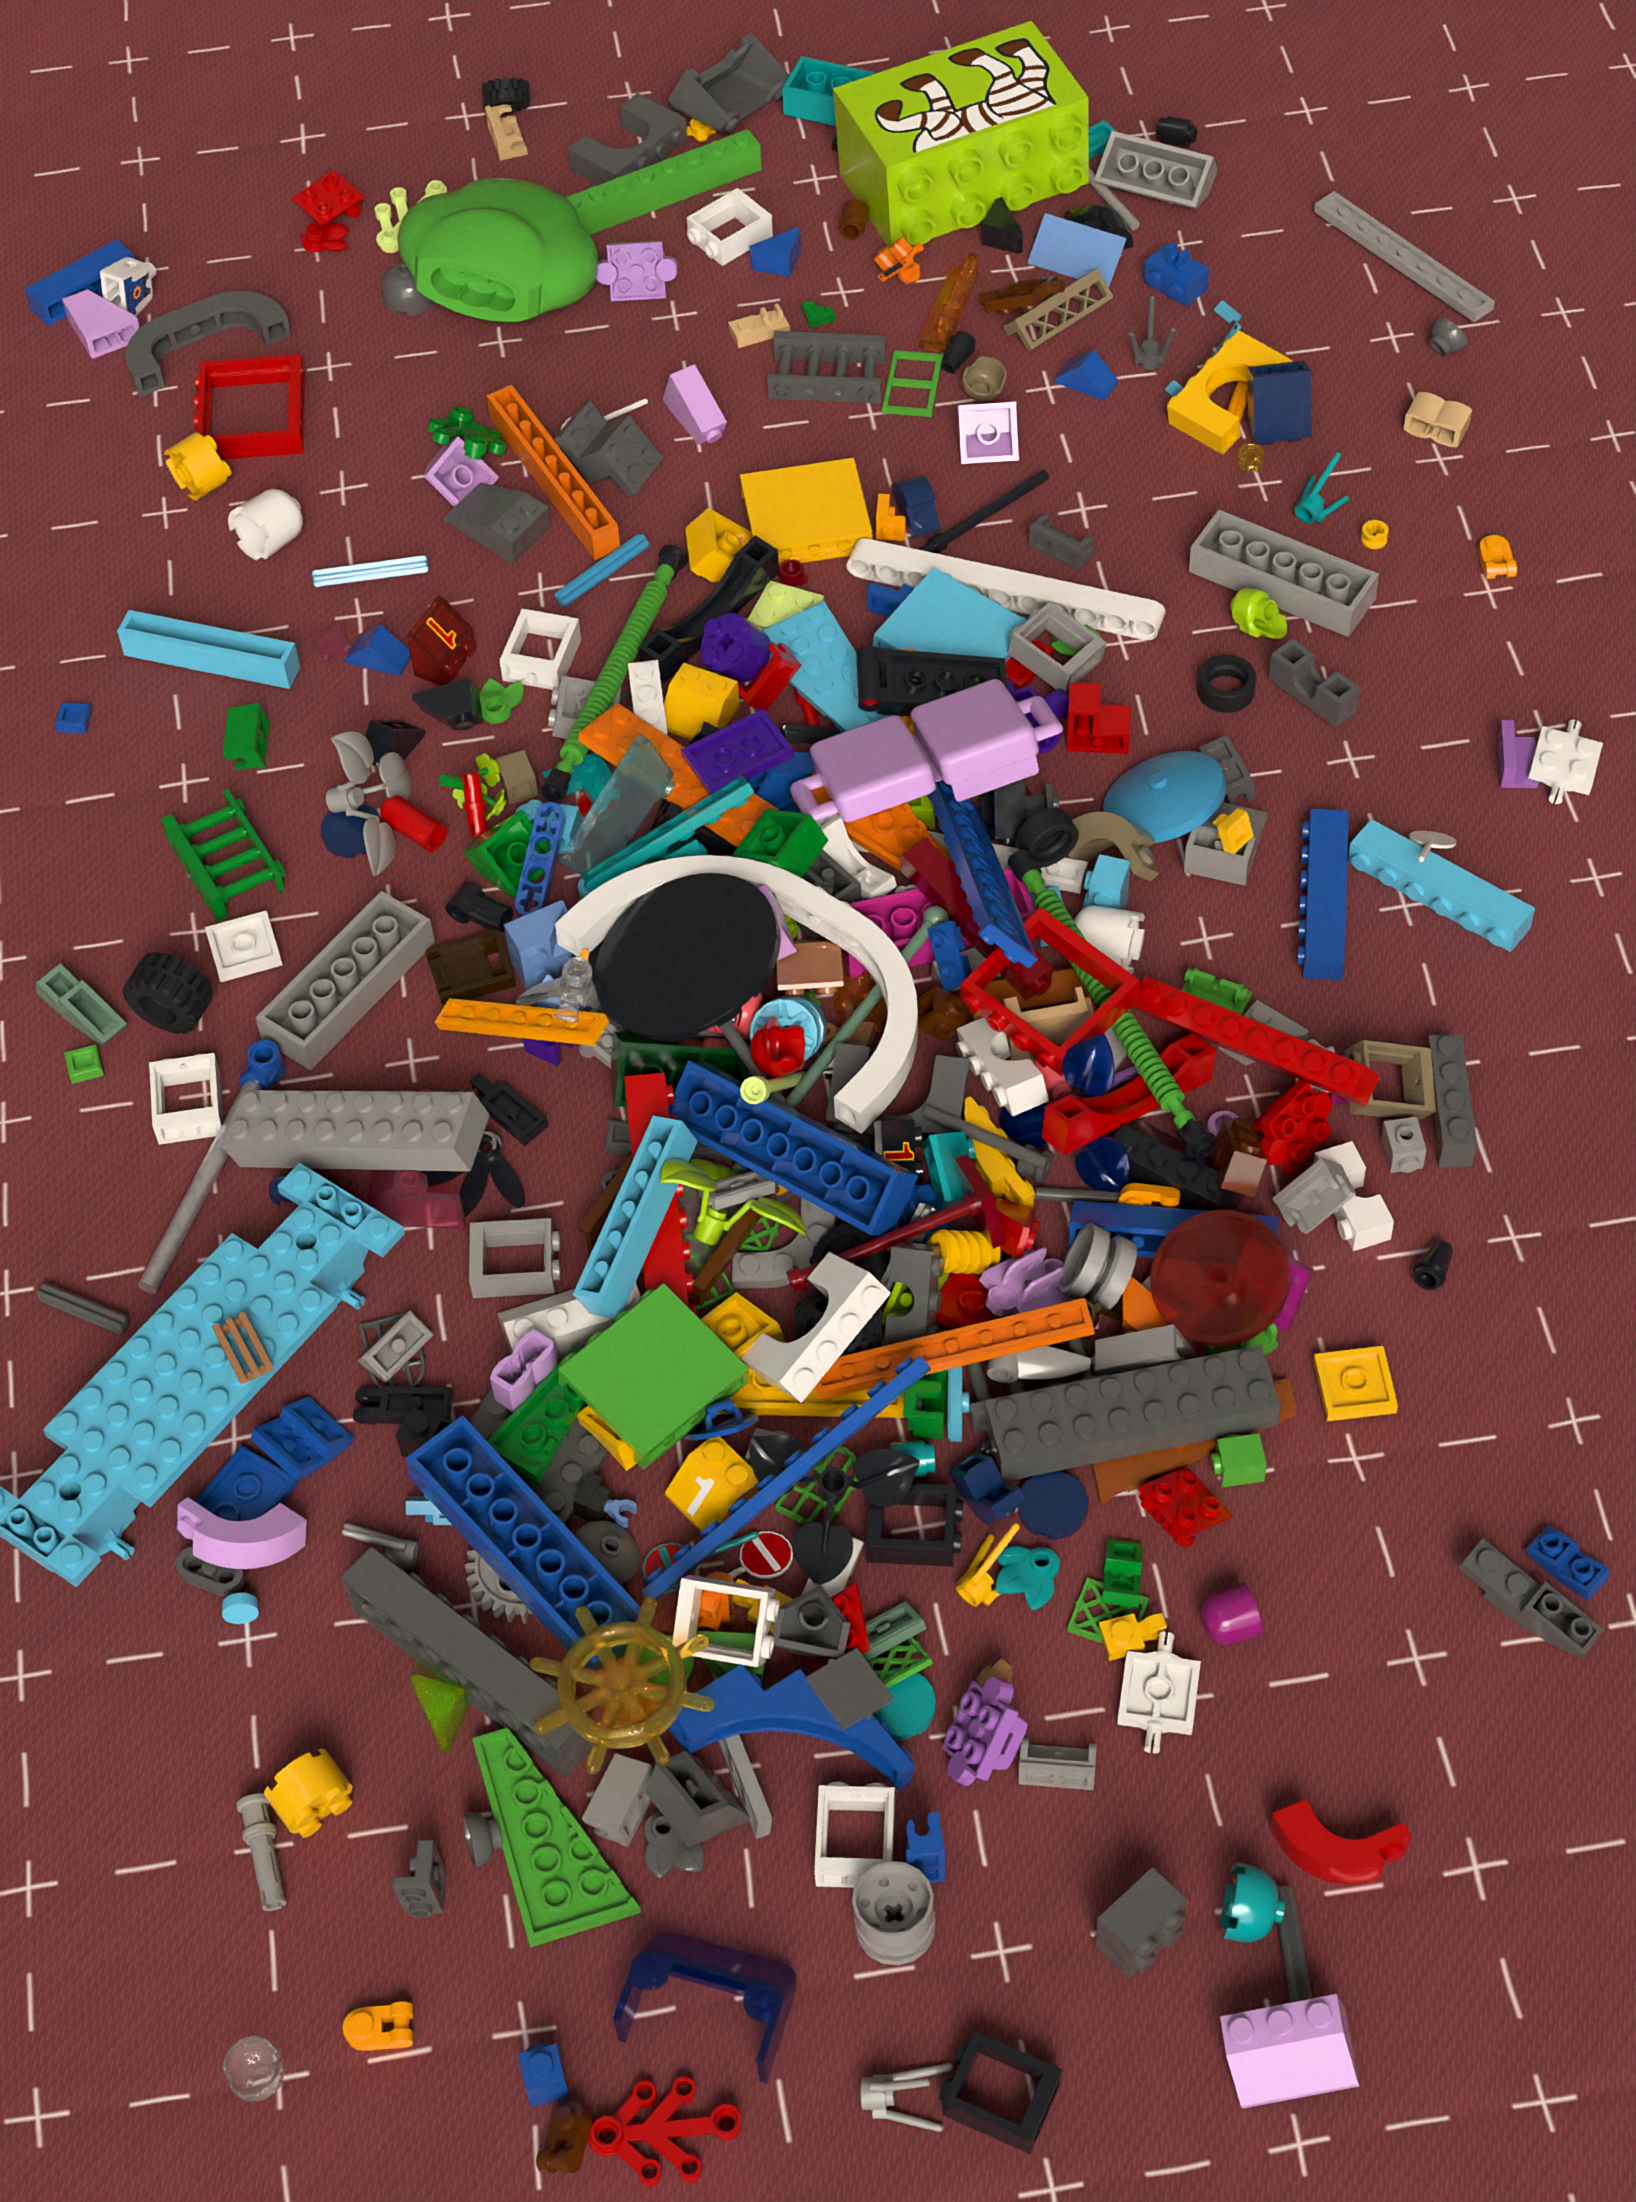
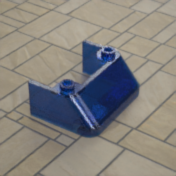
[613,1931,797,2083]

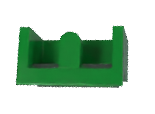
[903,1370,948,1440]

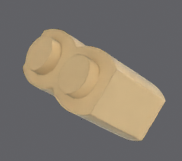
[1403,392,1472,447]

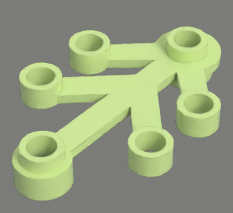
[375,180,447,253]

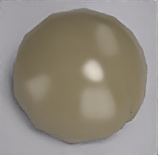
[962,356,1007,402]

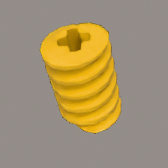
[926,1229,1001,1275]

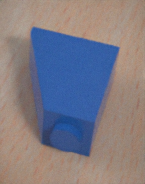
[747,752,815,805]

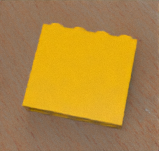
[740,458,872,566]

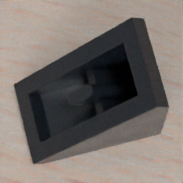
[982,198,1023,254]

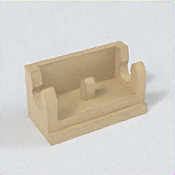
[485,104,528,161]

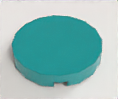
[876,1668,936,1741]

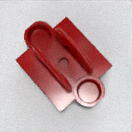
[1252,1080,1333,1176]

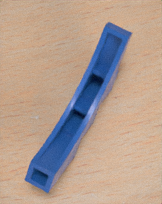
[666,1664,915,1791]

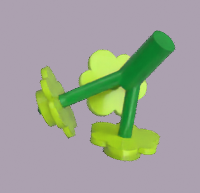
[439,753,506,821]

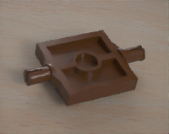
[979,275,1065,314]

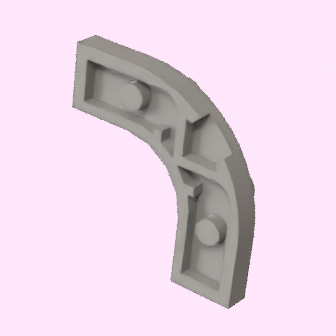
[732,1197,835,1289]

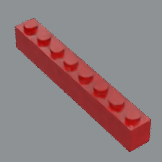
[1132,976,1380,1107]
[624,1073,697,1316]

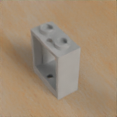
[1008,602,1107,692]
[469,1218,561,1298]

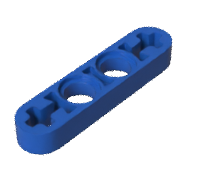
[515,802,566,917]

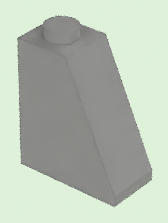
[1092,1324,1199,1376]

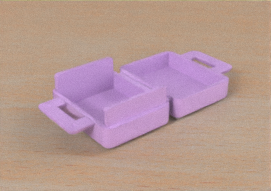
[790,679,1063,822]

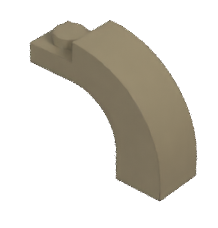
[1068,811,1160,881]

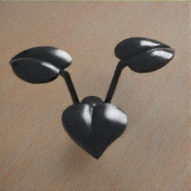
[749,1435,920,1585]

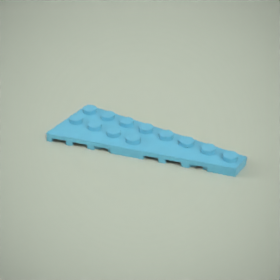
[763,601,892,732]

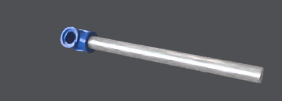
[138,1040,286,1294]

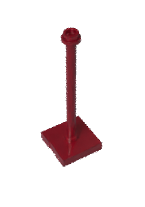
[786,1154,1006,1291]

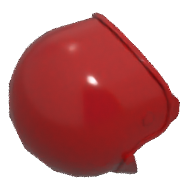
[750,1016,805,1077]

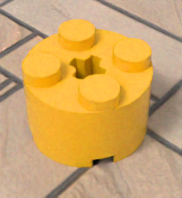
[164,432,232,500]
[264,1749,353,1838]

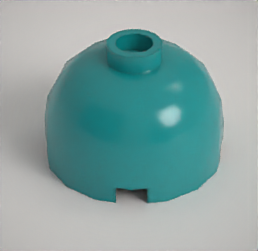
[1221,1862,1285,1943]

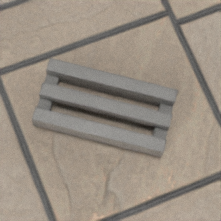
[699,1171,776,1210]

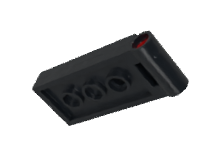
[856,646,1007,717]

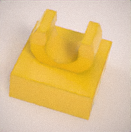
[1213,808,1254,855]

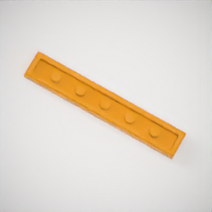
[435,998,609,1046]

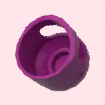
[1201,1582,1263,1646]

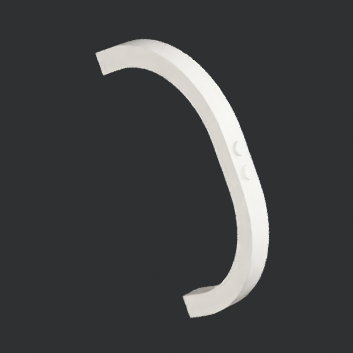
[555,855,918,1134]

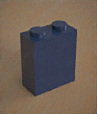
[1248,361,1311,445]

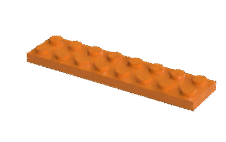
[578,703,779,848]

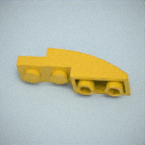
[964,1096,1035,1208]

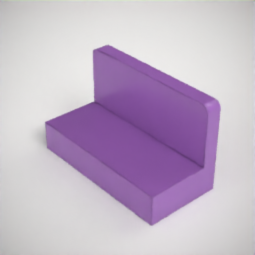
[1498,720,1539,788]

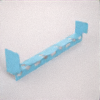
[1165,300,1242,396]

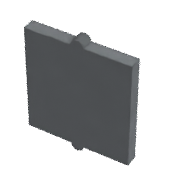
[806,1648,894,1731]

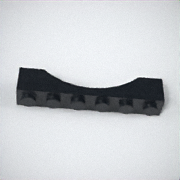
[639,536,779,684]

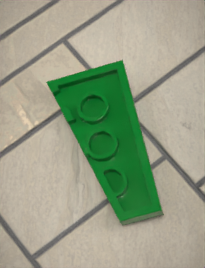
[487,1346,585,1484]

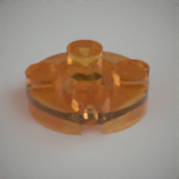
[834,971,888,1034]

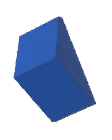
[749,227,801,277]
[1055,349,1118,401]
[345,625,412,676]

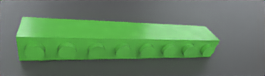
[565,129,762,235]

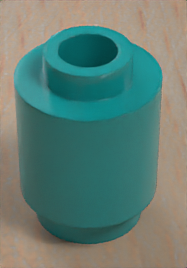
[890,1441,935,1477]

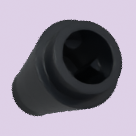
[941,331,976,374]
[1413,1240,1453,1290]

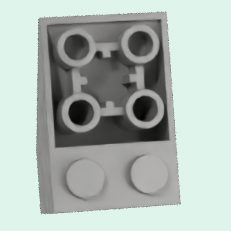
[1184,802,1268,886]

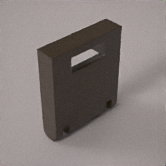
[425,929,516,1005]

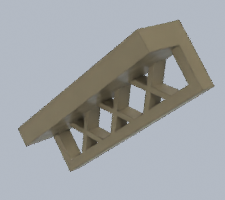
[1003,268,1114,351]

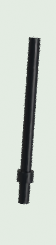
[918,470,1049,554]

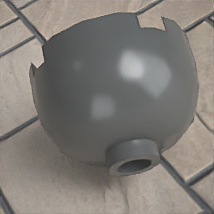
[381,262,434,316]

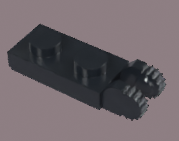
[353,1386,453,1425]

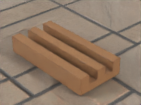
[212,1311,274,1385]

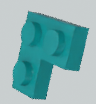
[541,752,623,808]

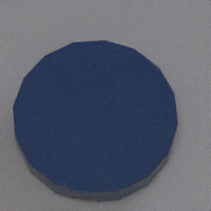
[321,805,382,858]
[1017,1471,1088,1540]

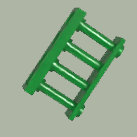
[160,789,286,921]

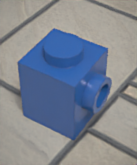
[518,2043,570,2107]

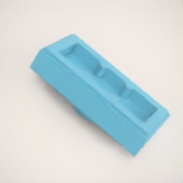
[948,1366,969,1442]

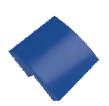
[251,1396,354,1481]

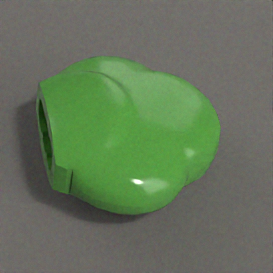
[398,178,599,322]

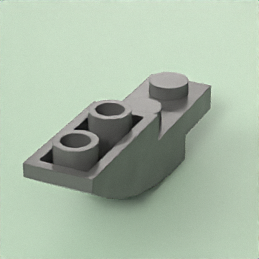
[1458,1538,1604,1658]

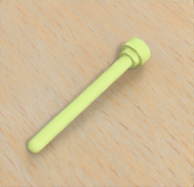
[740,1071,806,1104]

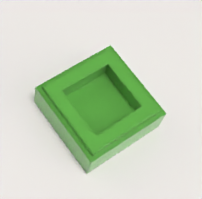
[64,1044,104,1084]

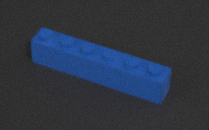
[1297,809,1349,981]
[1069,1201,1279,1265]

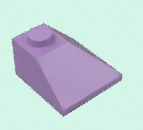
[424,436,499,507]

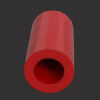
[380,795,447,852]

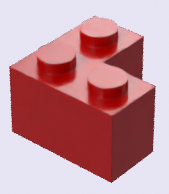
[1067,683,1131,754]

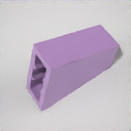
[62,289,140,359]
[662,364,727,445]

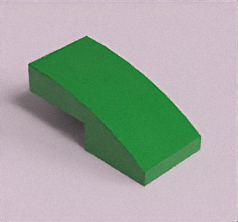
[1102,1539,1143,1608]

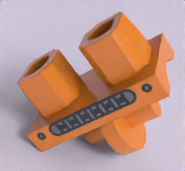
[874,236,924,284]
[697,1571,734,1632]

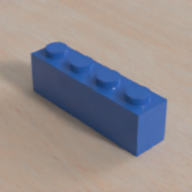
[25,239,136,326]

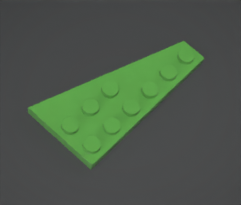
[472,1727,641,1948]

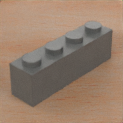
[1426,1034,1477,1167]

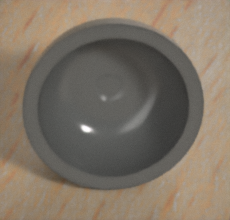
[1429,317,1468,356]
[462,1813,502,1868]

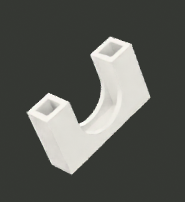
[741,1252,891,1403]

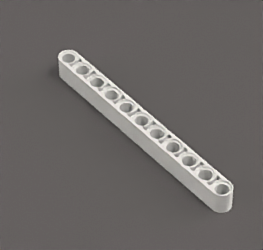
[846,538,1166,640]

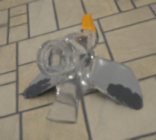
[516,949,621,1029]

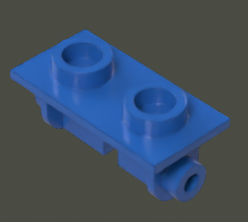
[927,920,972,991]

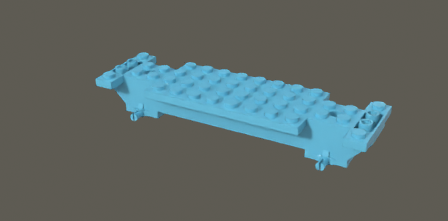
[0,1163,405,1587]

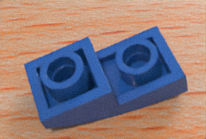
[1526,1525,1610,1601]

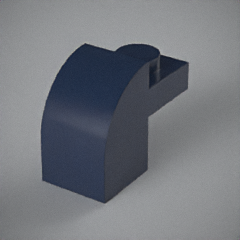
[891,475,941,538]
[948,1452,1026,1525]

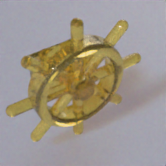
[530,1597,715,1774]

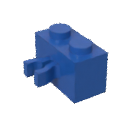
[1144,242,1209,307]

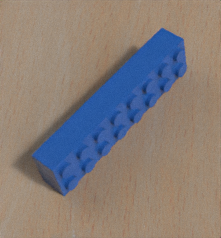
[668,1060,918,1236]
[406,1415,650,1680]

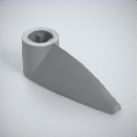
[987,1346,1091,1383]

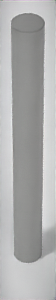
[1089,168,1140,230]

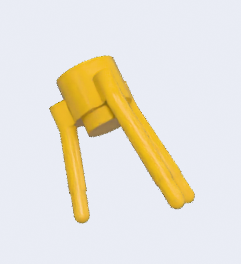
[956,1523,1020,1607]

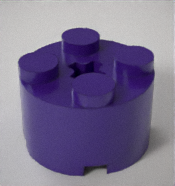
[701,613,771,683]

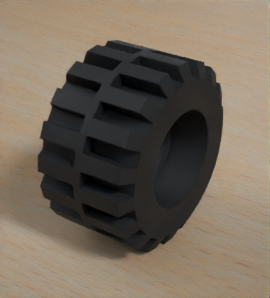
[122,952,213,1034]
[795,1292,882,1357]

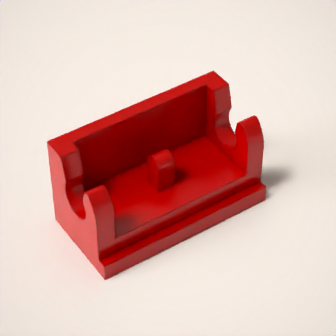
[738,641,802,711]

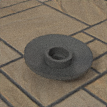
[574,1521,640,1585]

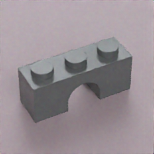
[1269,638,1360,728]
[884,1242,945,1346]

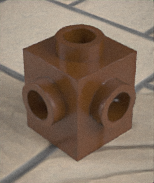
[917,986,966,1042]

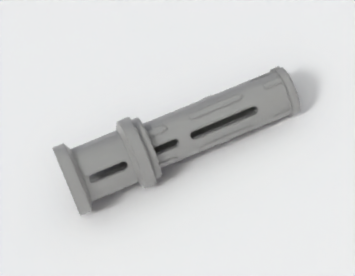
[236,1794,287,1911]

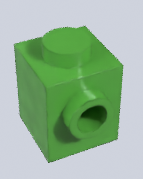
[1210,1433,1267,1487]

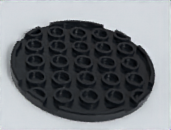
[594,873,781,1042]

